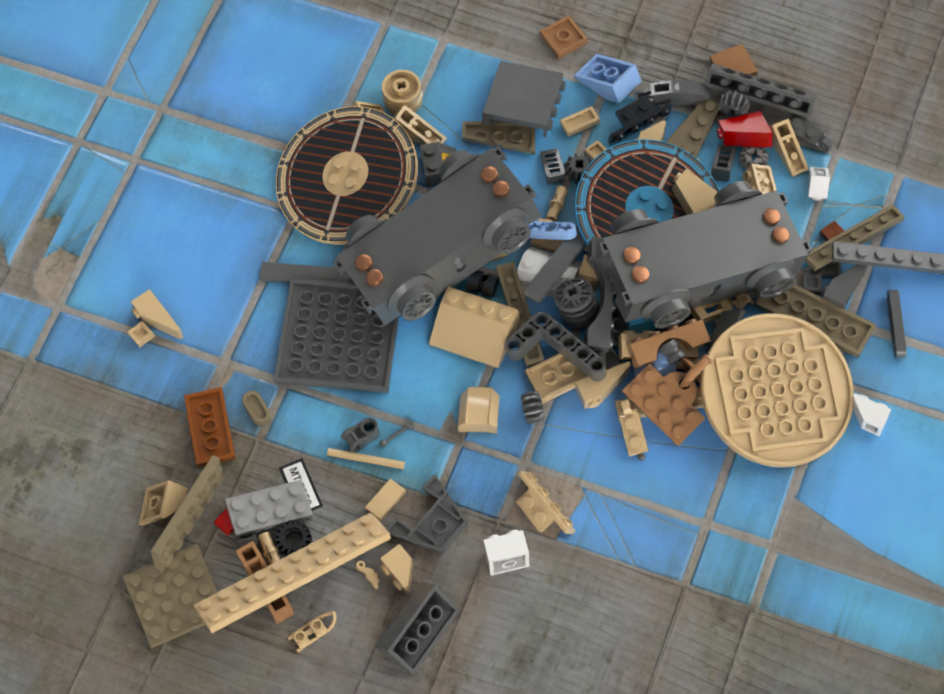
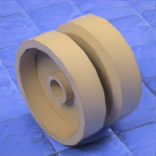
[382,70,423,115]

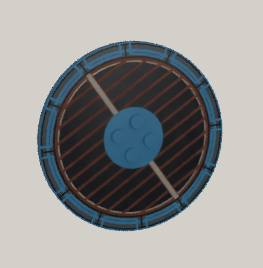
[574,139,719,247]

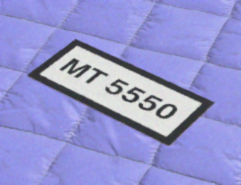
[279,458,323,511]

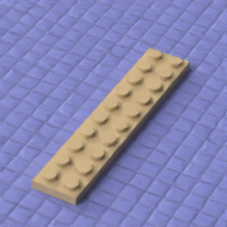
[194,512,391,633]

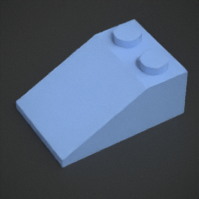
[574,54,641,103]

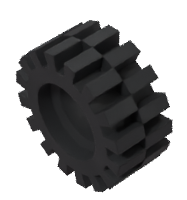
[275,520,312,557]

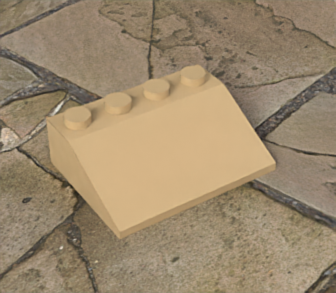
[429,287,521,369]

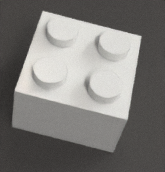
[483,530,530,576]

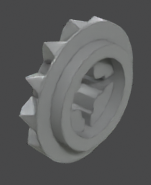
[739,147,769,169]

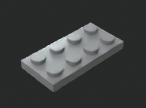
[225,480,313,537]

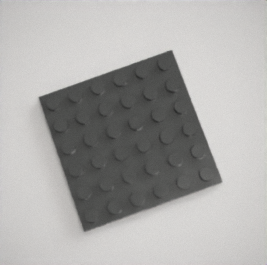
[274,279,399,393]

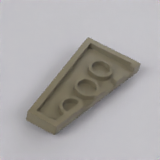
[462,121,535,155]

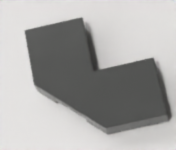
[802,262,841,295]

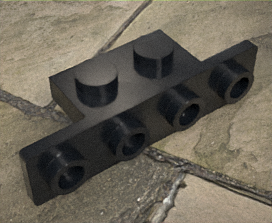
[608,95,673,143]

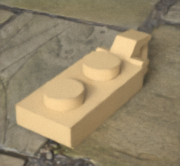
[619,400,649,456]

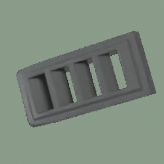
[711,144,736,182]
[540,148,565,184]

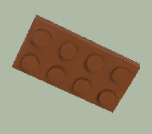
[184,387,236,467]

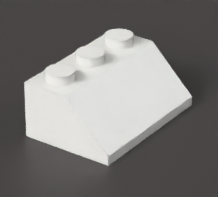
[517,247,582,291]

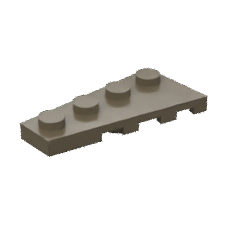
[666,99,720,159]

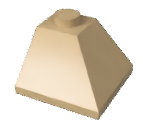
[139,480,188,526]

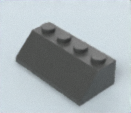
[375,582,460,675]

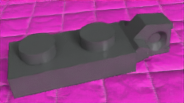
[789,114,833,152]

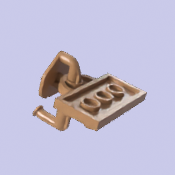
[622,354,712,447]

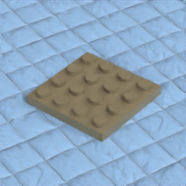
[123,544,217,648]

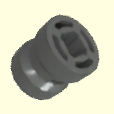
[659,339,686,366]

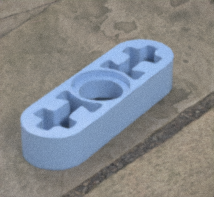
[528,221,577,240]

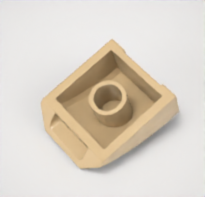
[458,387,500,434]

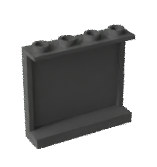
[482,61,566,138]

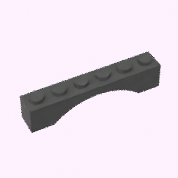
[583,237,615,354]

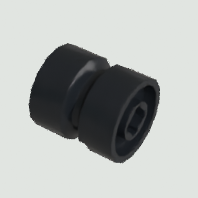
[466,270,499,299]

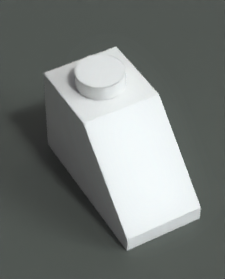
[808,167,830,201]

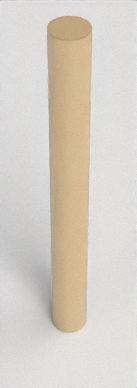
[327,448,405,470]

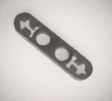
[887,289,906,359]

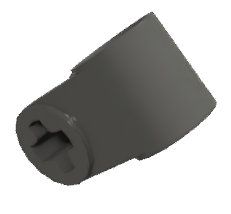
[341,418,380,453]

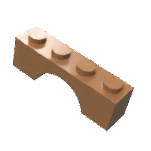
[627,318,711,369]
[236,541,294,624]

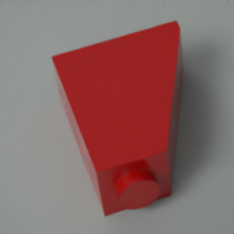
[716,111,772,147]

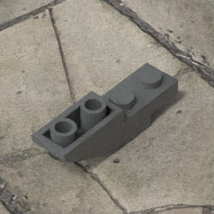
[634,80,710,107]

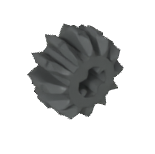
[718,90,750,118]
[564,153,592,184]
[521,391,545,424]

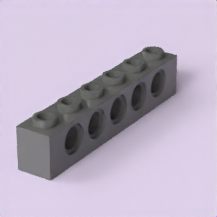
[704,63,817,118]

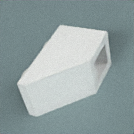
[852,393,891,436]

